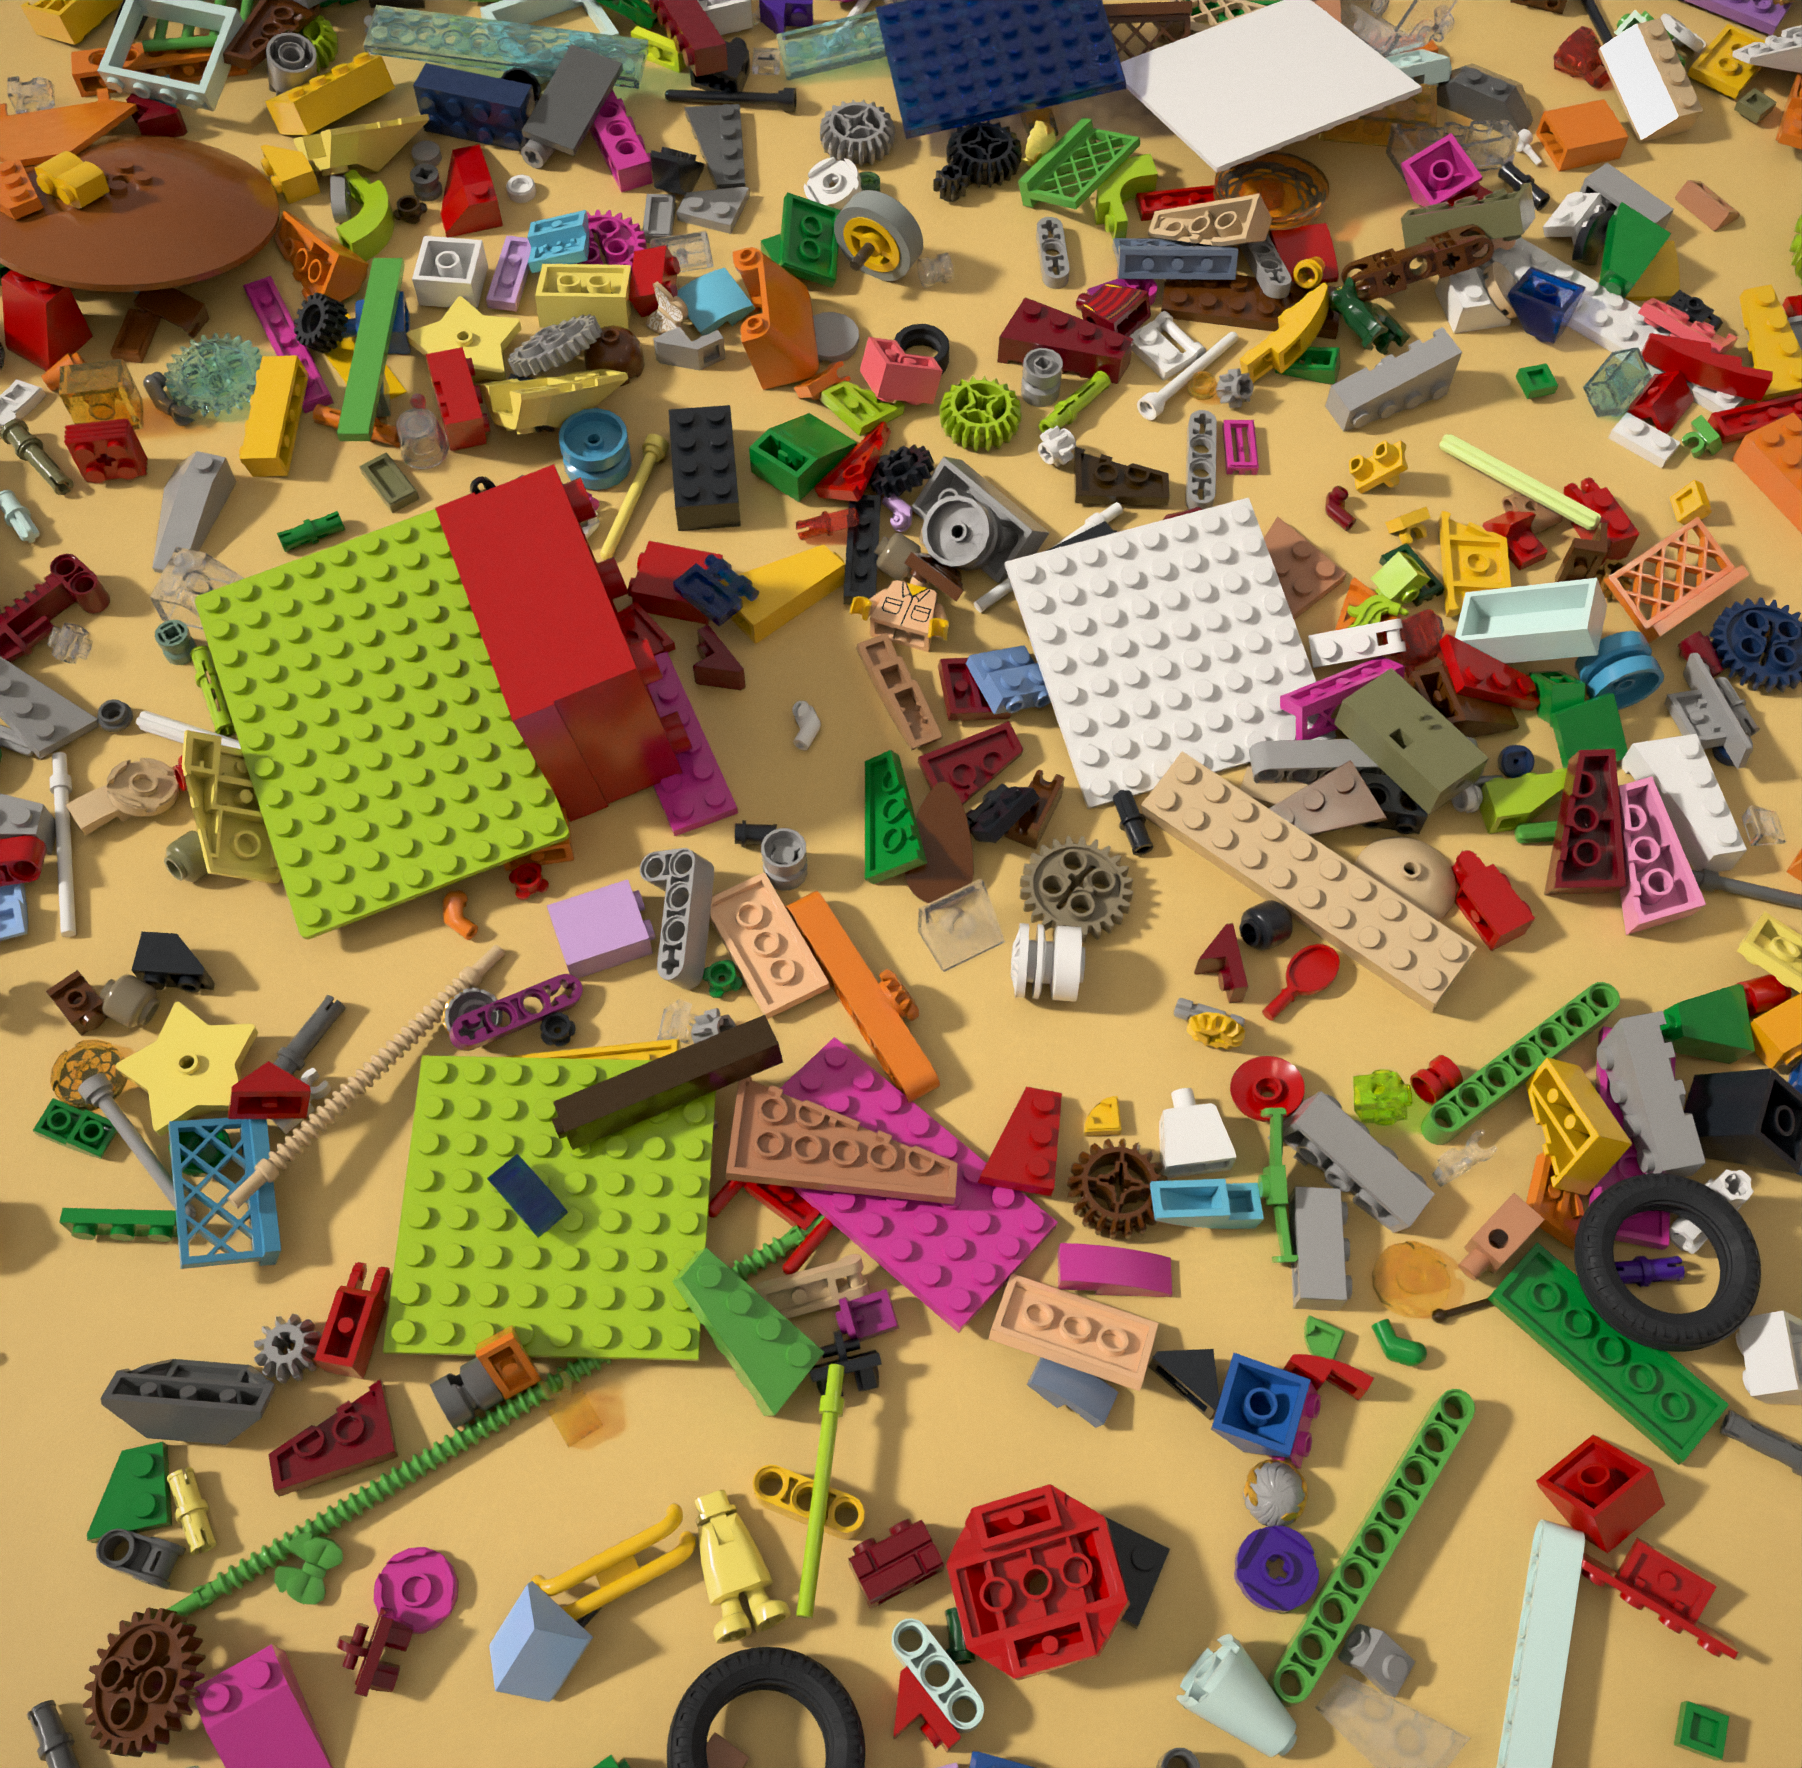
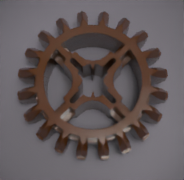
[1067,1138,1168,1240]

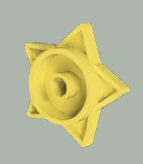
[406,296,522,388]
[115,1002,258,1136]

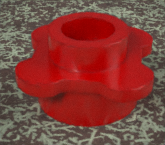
[509,863,549,900]

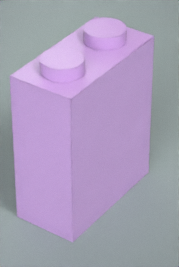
[547,879,656,978]

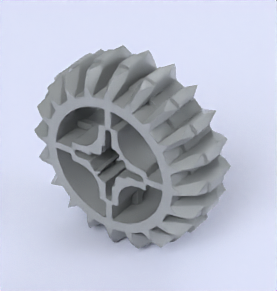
[820,100,895,167]

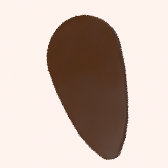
[905,782,974,905]

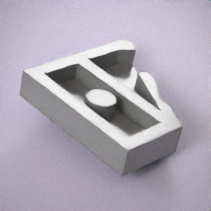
[677,187,750,234]

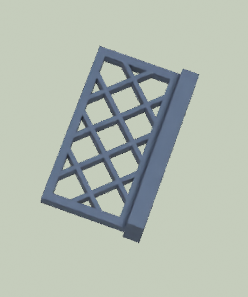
[1112,238,1238,280]

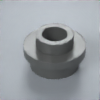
[98,699,133,732]

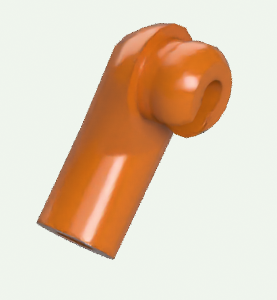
[442,890,478,940]

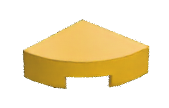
[1084,1096,1122,1136]

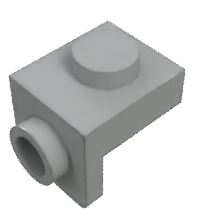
[1338,1624,1415,1698]

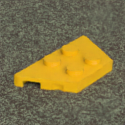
[1438,511,1511,617]

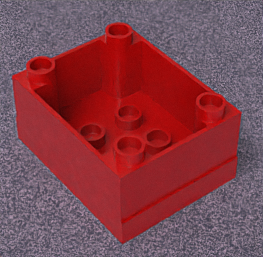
[435,464,693,822]

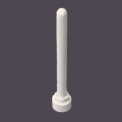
[1137,332,1238,420]

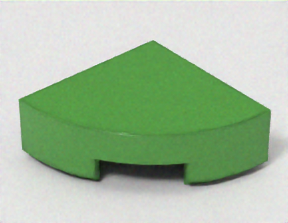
[1304,1315,1345,1360]

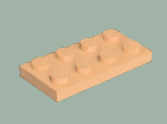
[710,872,830,1019]
[989,1273,1159,1391]

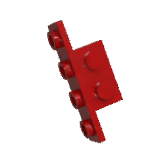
[1581,1537,1739,1659]

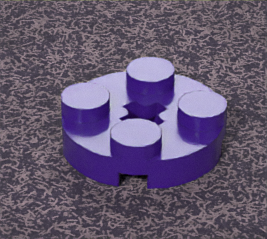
[1234,1526,1319,1614]

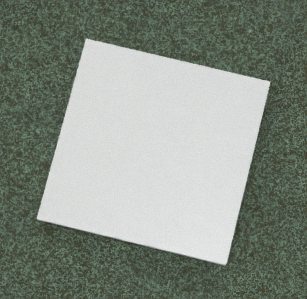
[1109,0,1422,173]
[1004,498,1337,809]

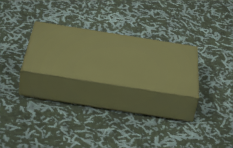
[359,452,420,513]

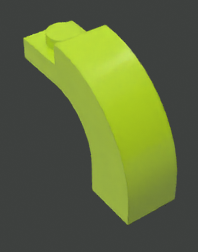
[1094,154,1158,239]
[336,169,395,261]

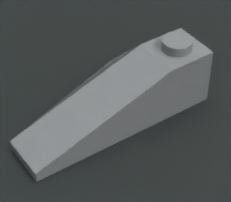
[152,451,236,579]

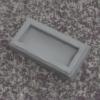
[643,194,676,244]

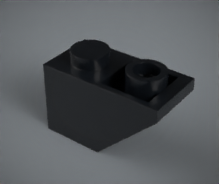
[131,931,215,992]

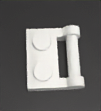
[1129,311,1206,381]

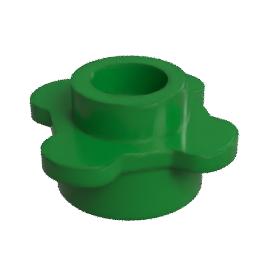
[702,960,743,998]

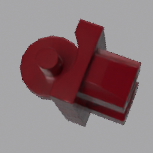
[336,1606,414,1697]

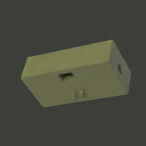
[1334,668,1489,815]

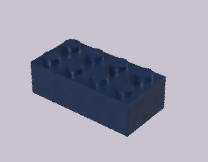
[413,63,536,151]

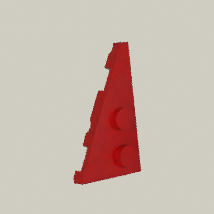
[814,422,891,502]

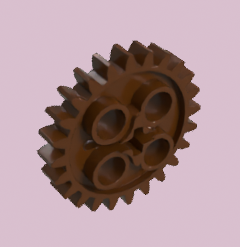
[83,1607,206,1758]

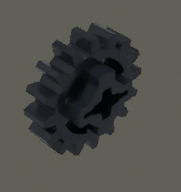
[869,444,935,498]

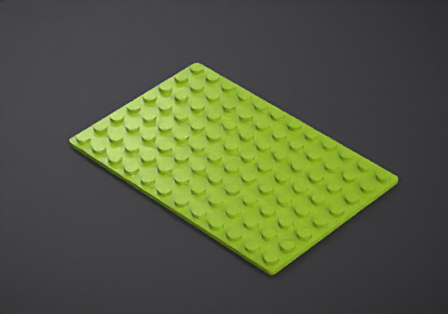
[195,509,570,940]

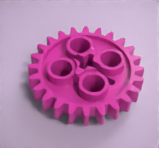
[575,209,647,273]

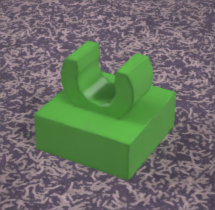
[1681,415,1723,458]

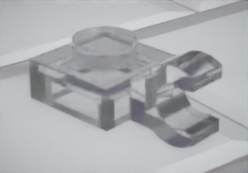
[1432,1129,1498,1187]

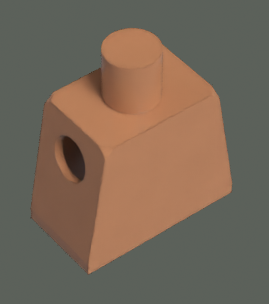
[1458,1193,1545,1281]

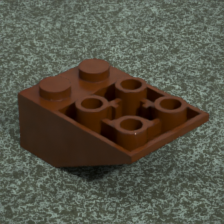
[1407,665,1519,738]

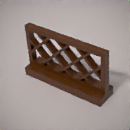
[1079,1,1192,78]

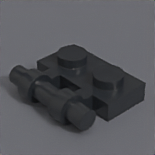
[966,784,1040,843]

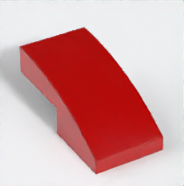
[1283,1354,1374,1401]

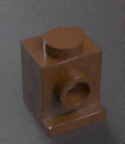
[46,970,108,1036]

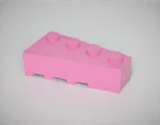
[1618,776,1706,935]

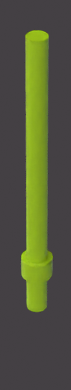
[796,1364,845,1618]

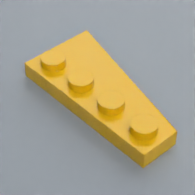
[1739,284,1802,402]

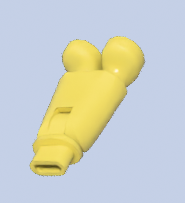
[695,1490,791,1644]

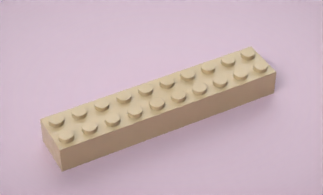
[1141,751,1477,1012]

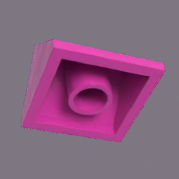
[1401,133,1483,206]

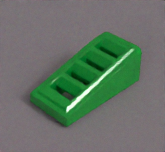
[1274,347,1341,384]

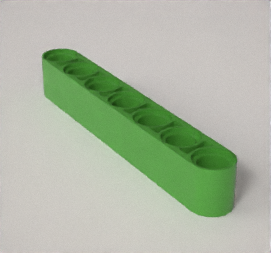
[1421,982,1620,1145]

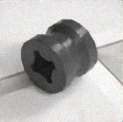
[410,163,443,201]

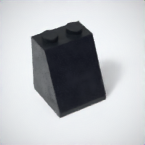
[1684,1068,1802,1173]

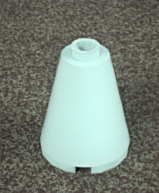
[1176,1634,1297,1757]

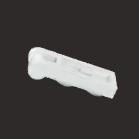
[1308,618,1406,668]

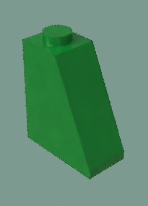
[1599,202,1671,298]
[1660,984,1755,1064]

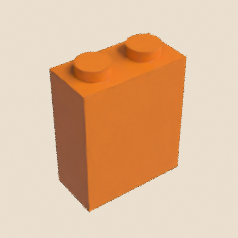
[1536,99,1629,172]

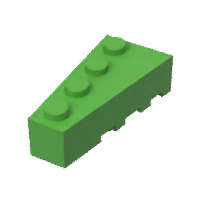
[672,1248,824,1416]

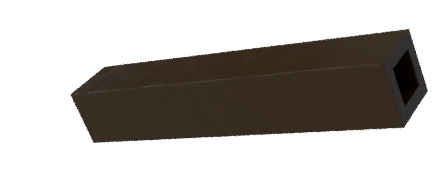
[551,1015,783,1150]

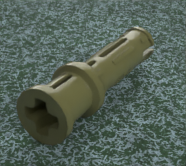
[0,419,73,495]

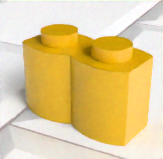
[35,151,110,209]

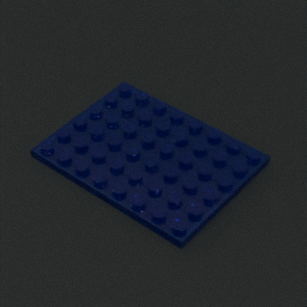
[875,0,1126,139]

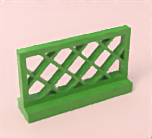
[1018,118,1141,209]

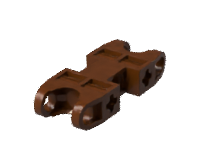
[1341,224,1494,302]

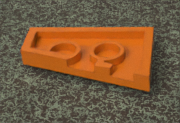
[0,159,44,220]

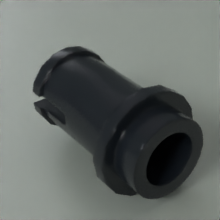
[735,820,777,848]

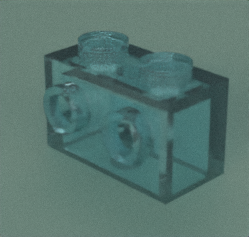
[1583,347,1652,417]

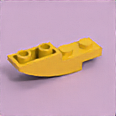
[1240,283,1330,383]

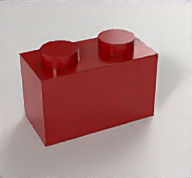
[629,245,680,317]

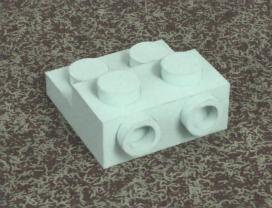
[1384,49,1452,89]

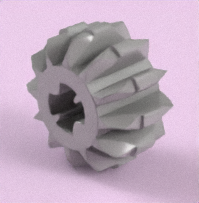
[254,1314,322,1384]

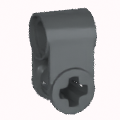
[96,1528,186,1590]

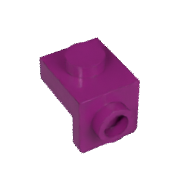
[836,1289,900,1342]

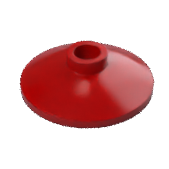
[1230,1056,1305,1122]

